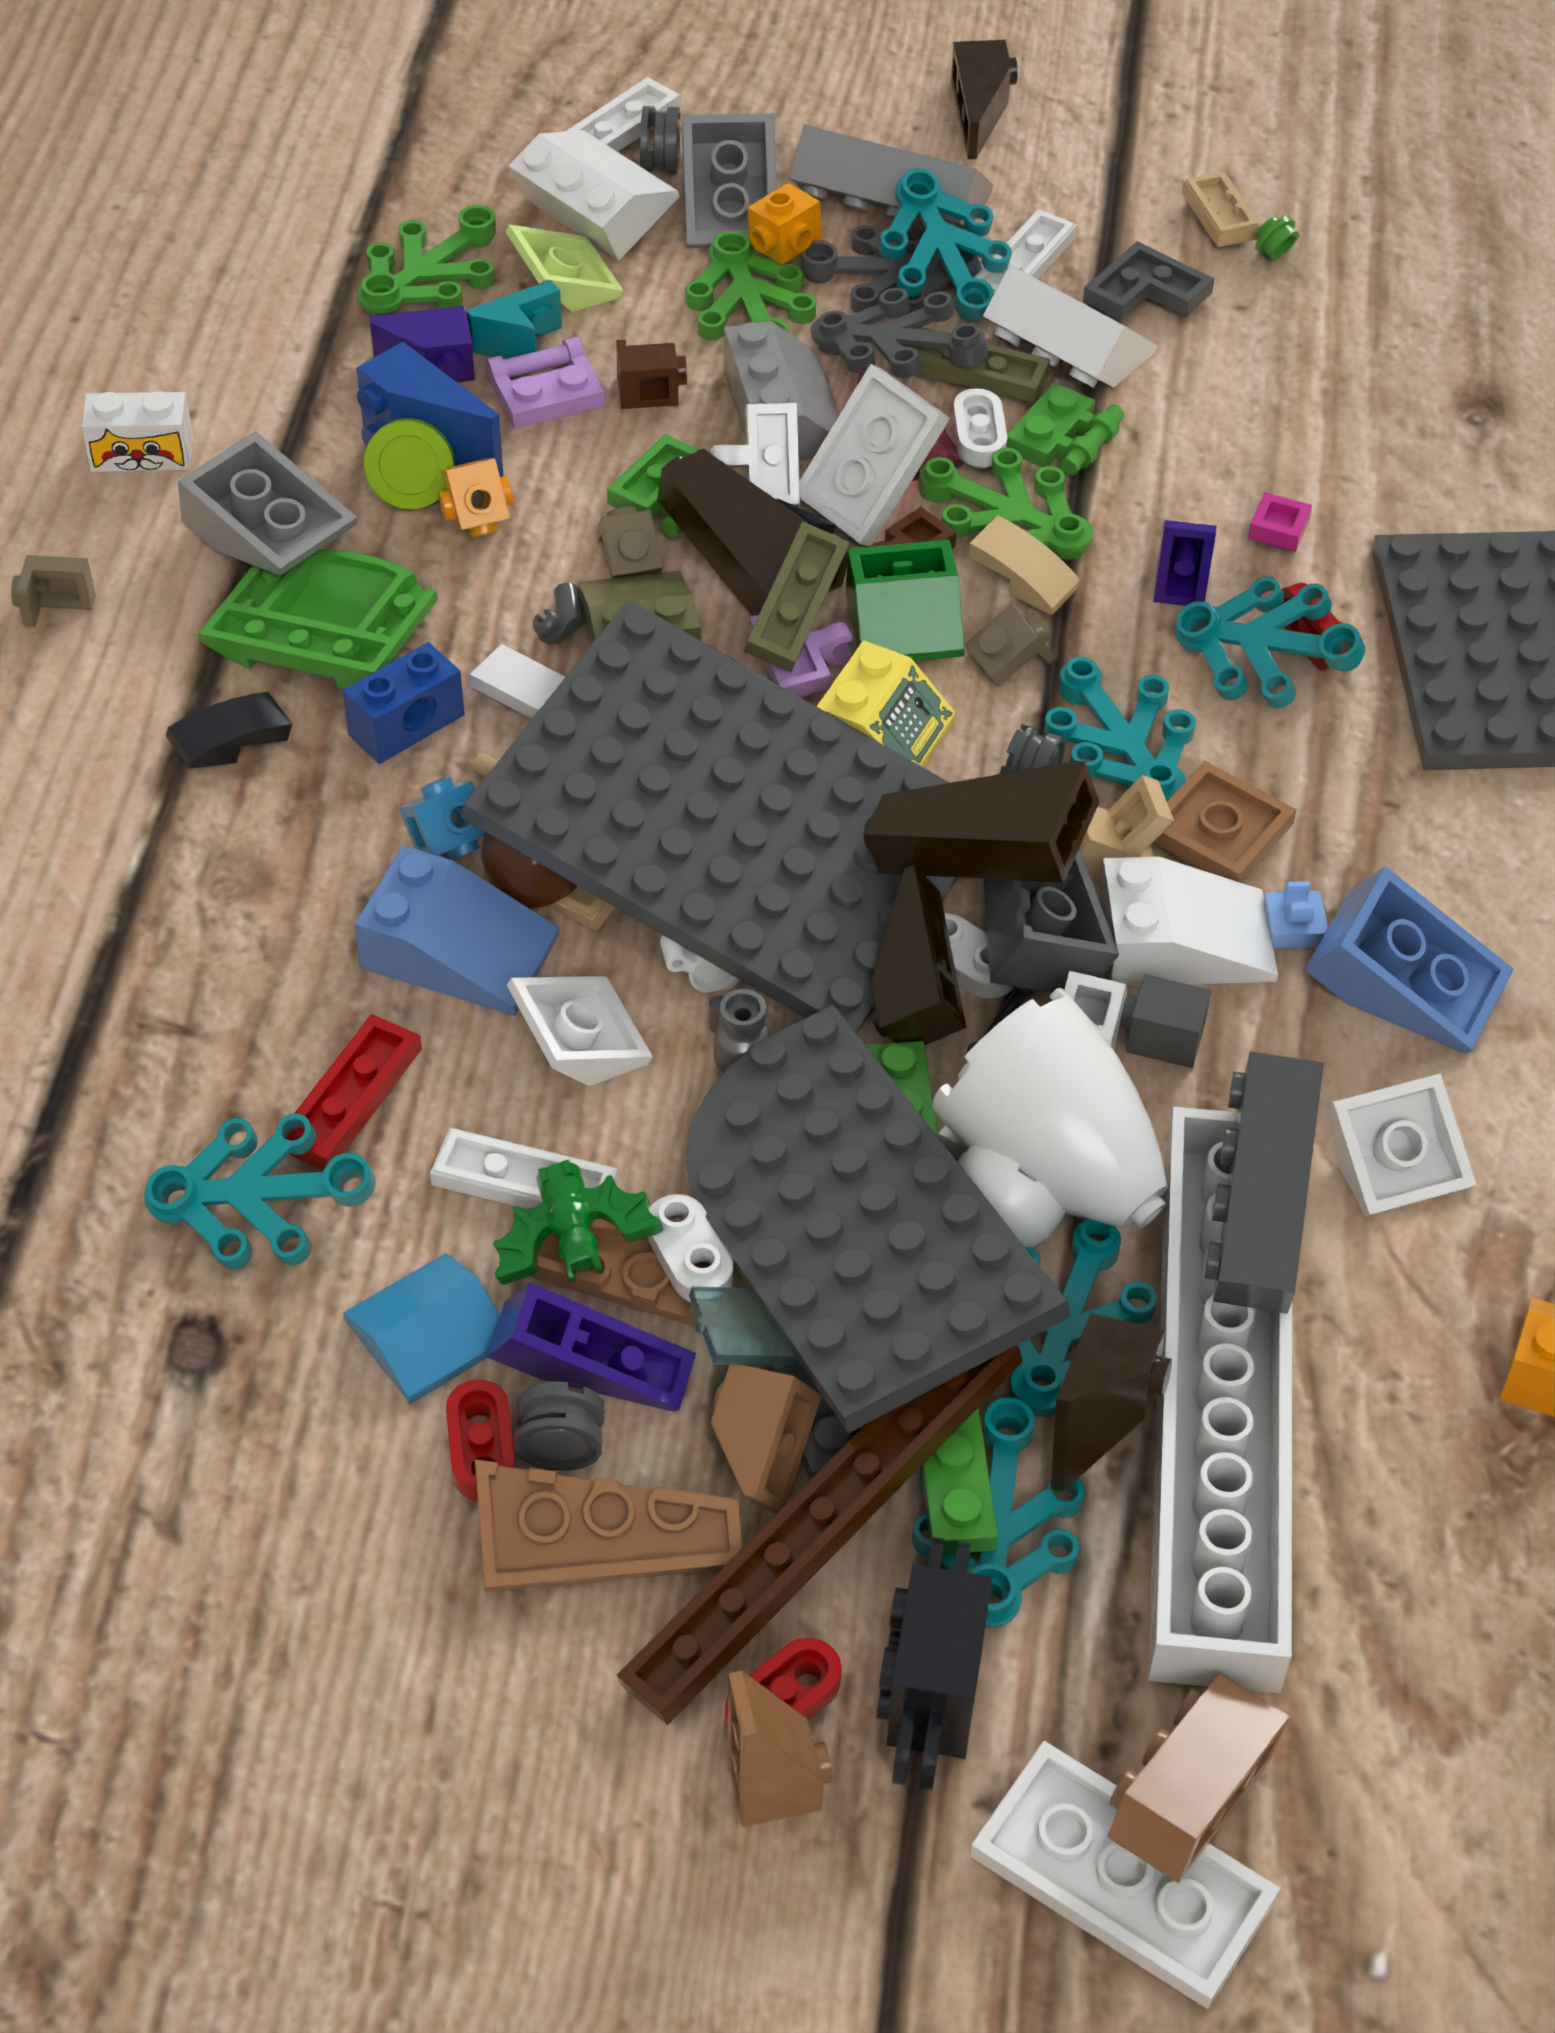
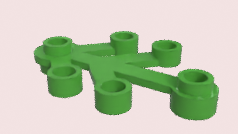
[358,205,496,315]
[685,231,816,340]
[918,448,1093,560]

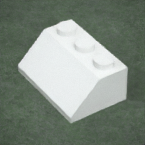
[508,130,680,261]
[983,265,1158,388]

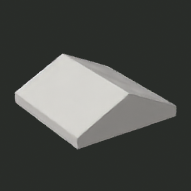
[507,976,653,1086]
[1330,1073,1477,1217]

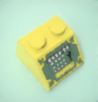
[817,640,956,767]

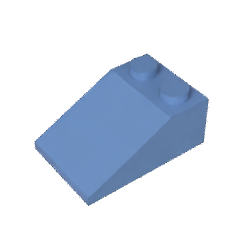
[355,845,559,1016]
[1305,866,1514,1054]

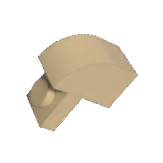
[1080,775,1174,885]

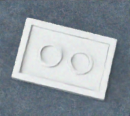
[799,364,950,547]

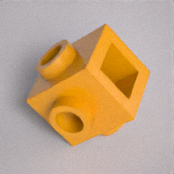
[747,183,822,265]
[438,458,514,537]

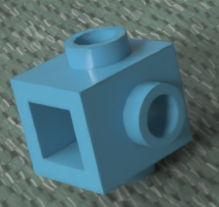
[398,776,485,859]

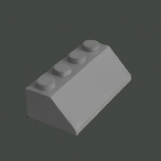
[789,124,993,229]

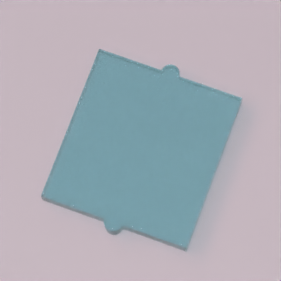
[689,1286,801,1366]

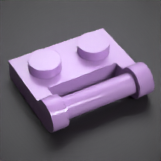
[485,337,605,429]

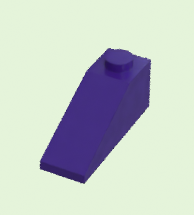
[487,1282,696,1412]

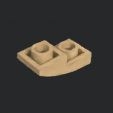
[968,515,1080,616]

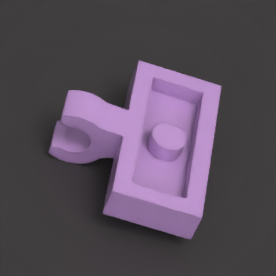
[749,615,853,698]

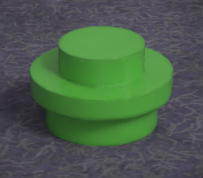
[1255,215,1299,260]

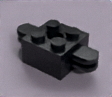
[876,1537,992,1790]

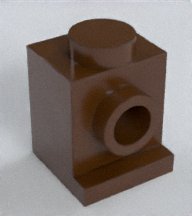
[616,339,687,409]

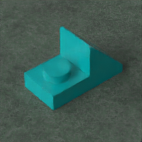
[466,280,562,359]

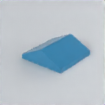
[343,1253,500,1404]

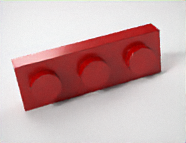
[287,1014,422,1170]

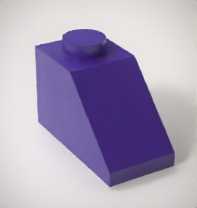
[369,306,475,382]
[1153,520,1217,606]

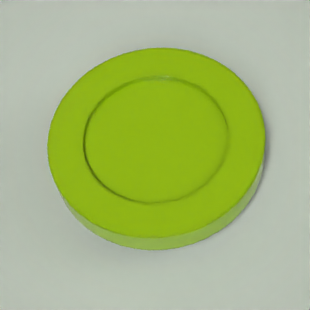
[364,418,455,510]

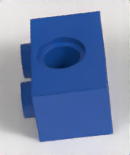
[342,642,465,764]

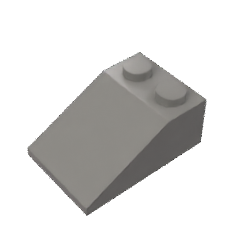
[682,113,777,248]
[178,431,358,576]

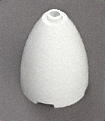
[932,988,1168,1229]

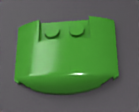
[198,549,438,689]

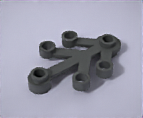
[800,225,981,315]
[810,288,988,378]

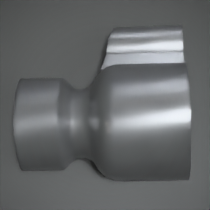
[709,989,771,1073]

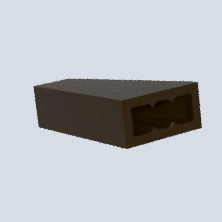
[657,448,847,616]
[863,761,1100,883]

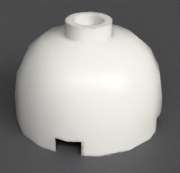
[957,1146,1067,1249]

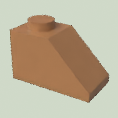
[711,1362,822,1514]

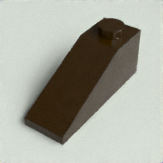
[951,40,1018,159]
[870,864,967,1046]

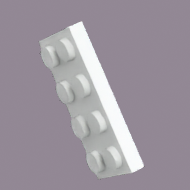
[970,1741,1281,2010]

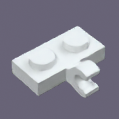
[711,403,800,506]

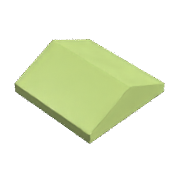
[505,224,624,312]

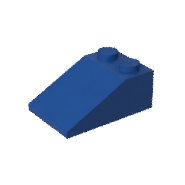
[356,341,503,477]

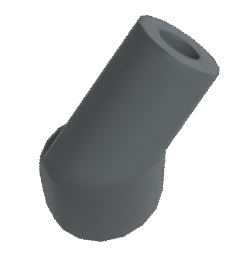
[533,582,584,644]

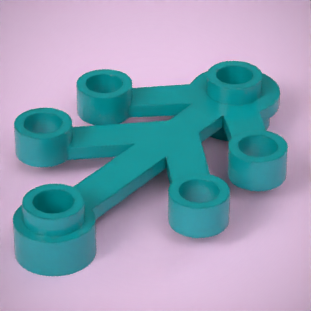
[879,169,1012,322]
[1175,576,1365,708]
[1044,657,1196,801]
[144,1114,376,1269]
[1010,1219,1157,1417]
[912,1397,1085,1628]

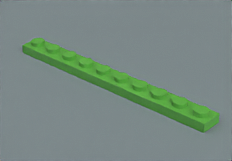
[867,1041,998,1554]

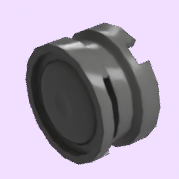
[640,106,680,173]
[1000,724,1065,774]
[514,1381,605,1471]

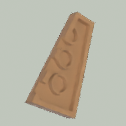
[530,1219,766,1347]
[475,1459,743,1592]

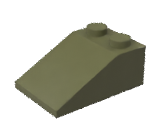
[578,571,701,646]

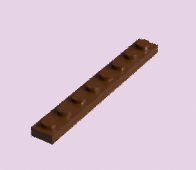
[616,1346,1023,1726]

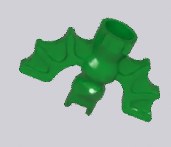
[493,1159,663,1285]

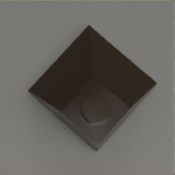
[1051,1313,1172,1492]

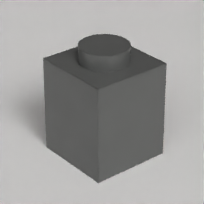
[1120,974,1212,1068]

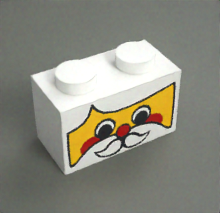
[82,391,193,472]

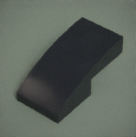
[166,692,293,769]

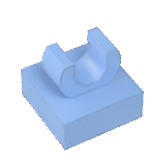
[1264,881,1328,949]

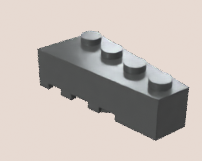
[984,848,1119,993]
[1204,1051,1324,1314]

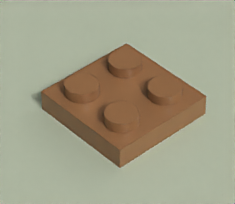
[1153,761,1297,883]

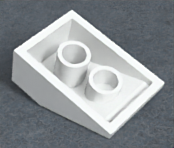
[1098,857,1278,987]

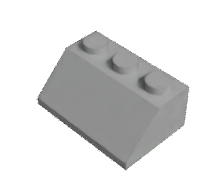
[724,321,839,461]

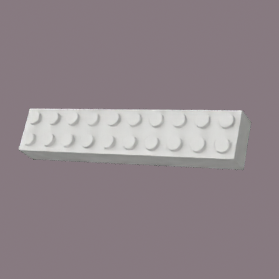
[1148,1107,1292,1694]

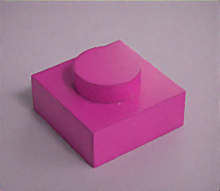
[1248,492,1312,552]

